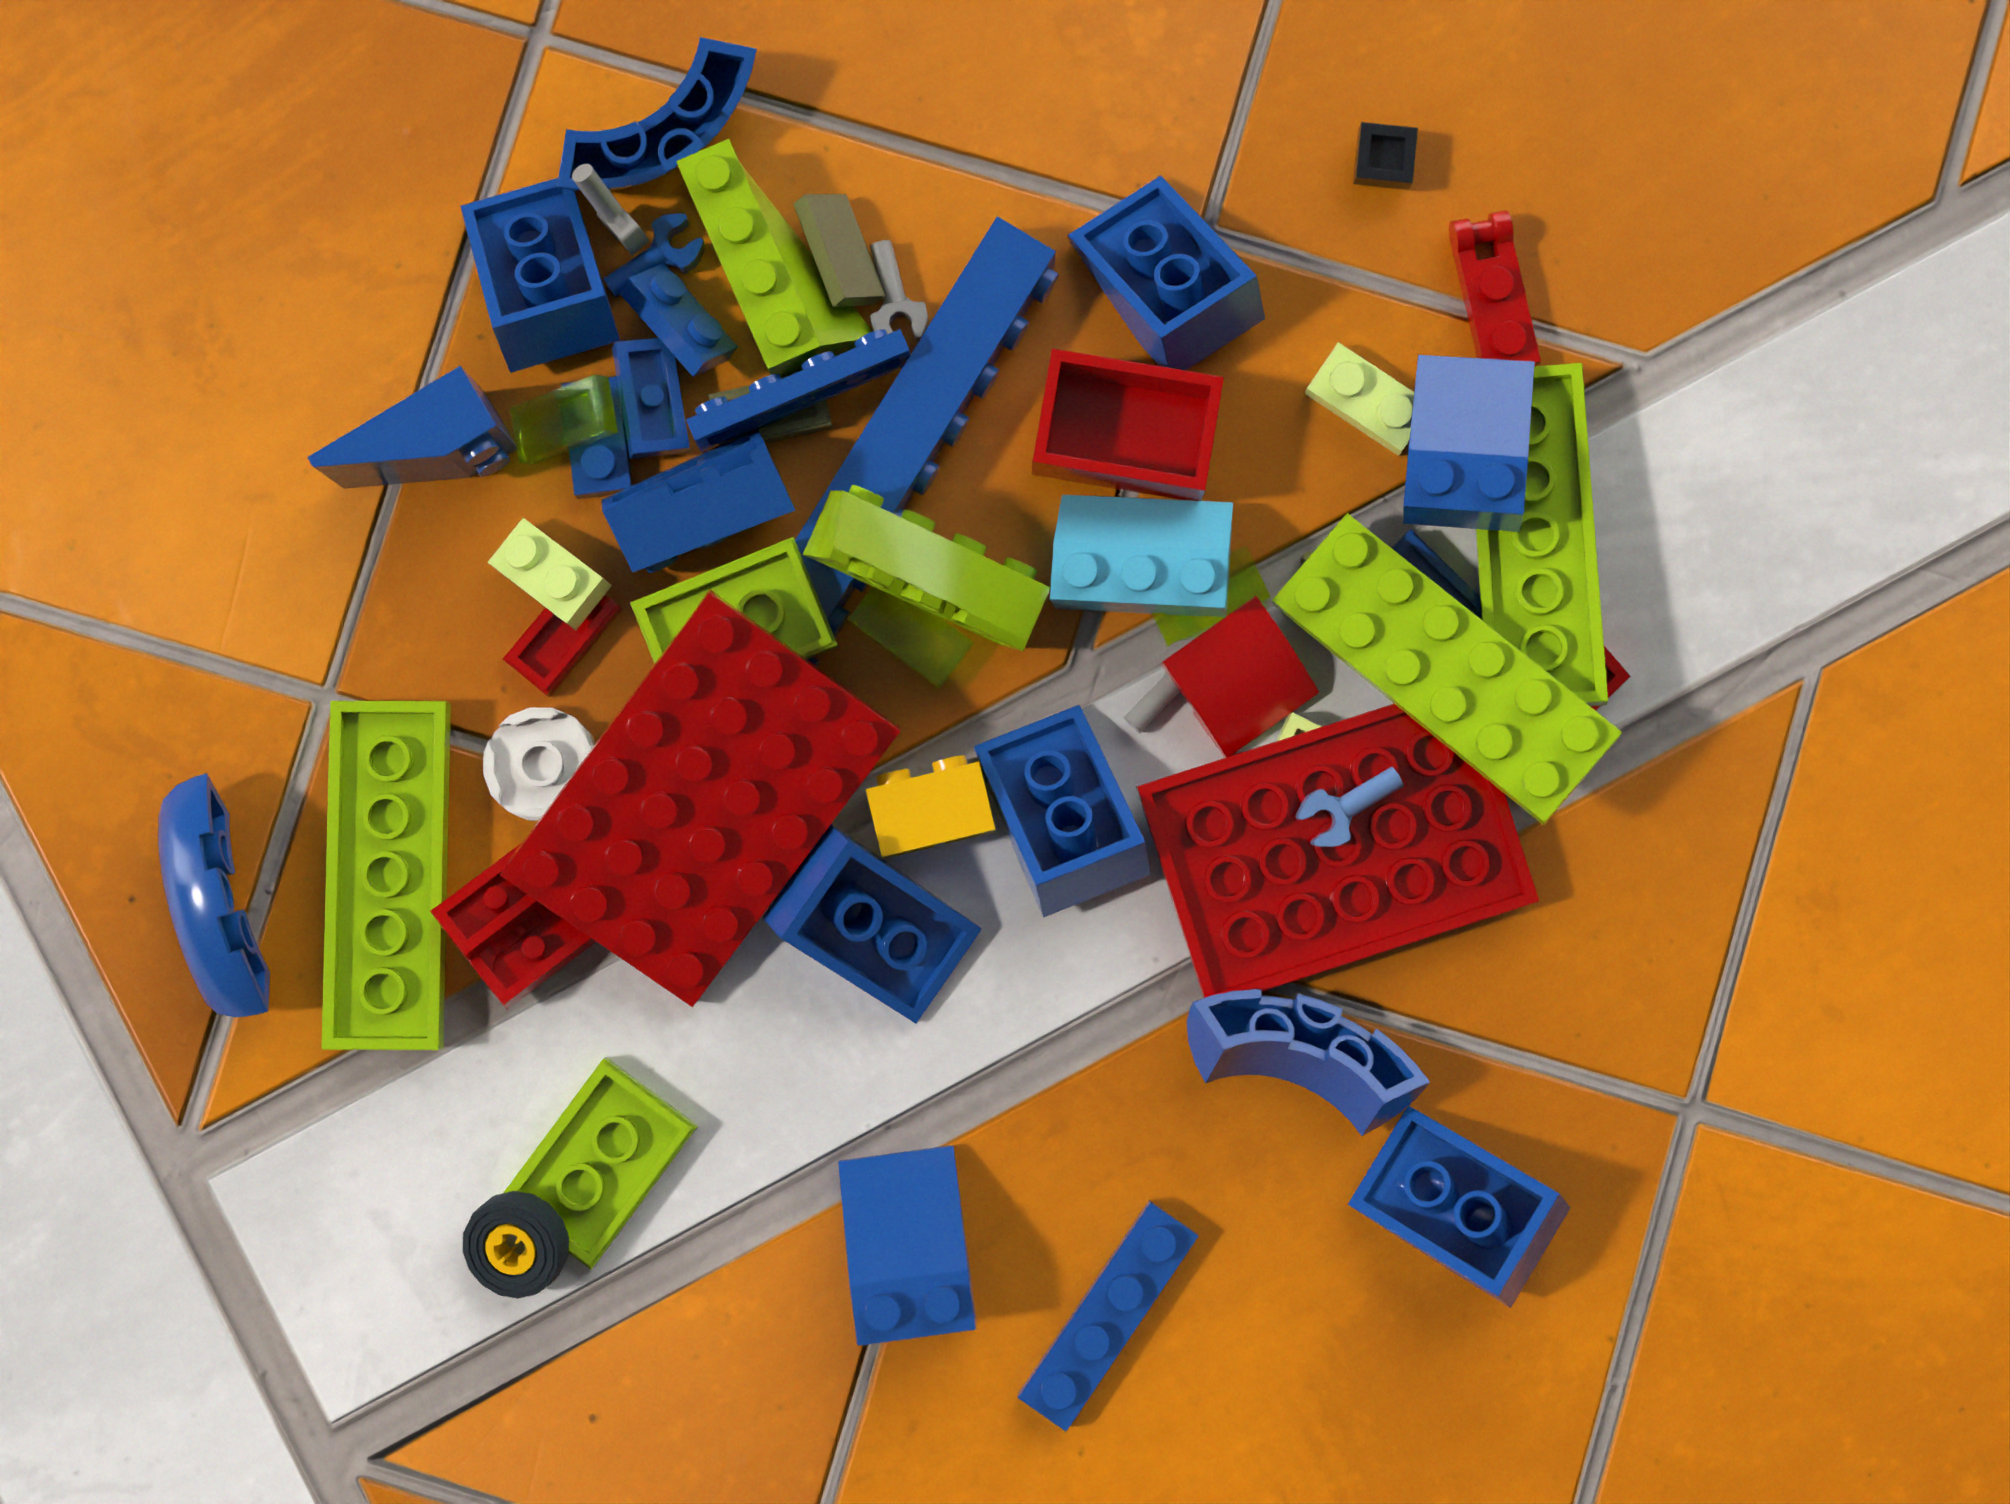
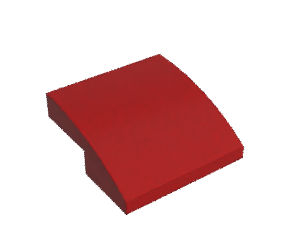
[1161,596,1320,758]
[430,844,596,1010]

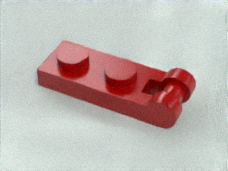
[1449,210,1541,367]

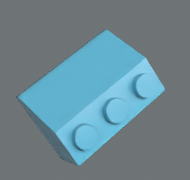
[1050,495,1233,618]

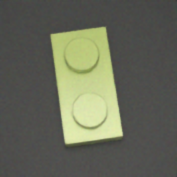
[1304,342,1414,456]
[488,518,612,630]

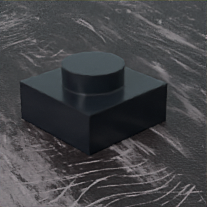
[1353,122,1418,190]

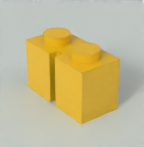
[865,755,996,859]

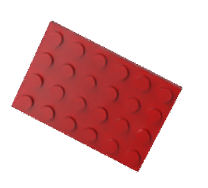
[500,589,901,1008]
[1135,703,1539,998]

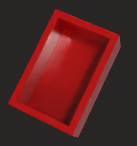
[1031,348,1224,501]

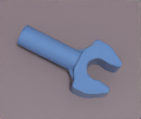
[1295,767,1404,847]

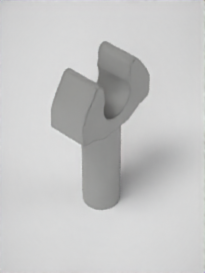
[572,164,649,256]
[870,240,928,342]
[1124,638,1195,733]

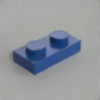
[619,263,738,377]
[612,338,690,459]
[561,376,633,499]

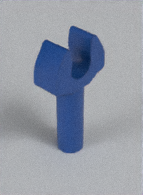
[603,214,706,297]

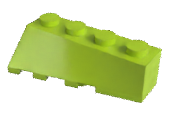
[676,138,873,378]
[803,485,1051,651]

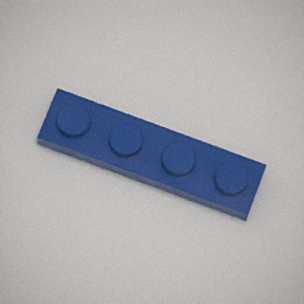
[686,329,910,453]
[1018,1200,1198,1431]

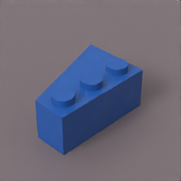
[601,429,795,573]

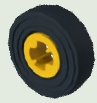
[462,1191,569,1299]

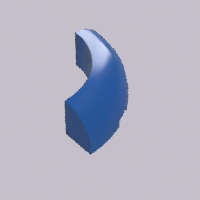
[557,37,757,191]
[158,773,270,1018]
[1187,989,1430,1136]

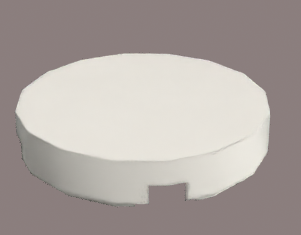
[483,707,595,821]

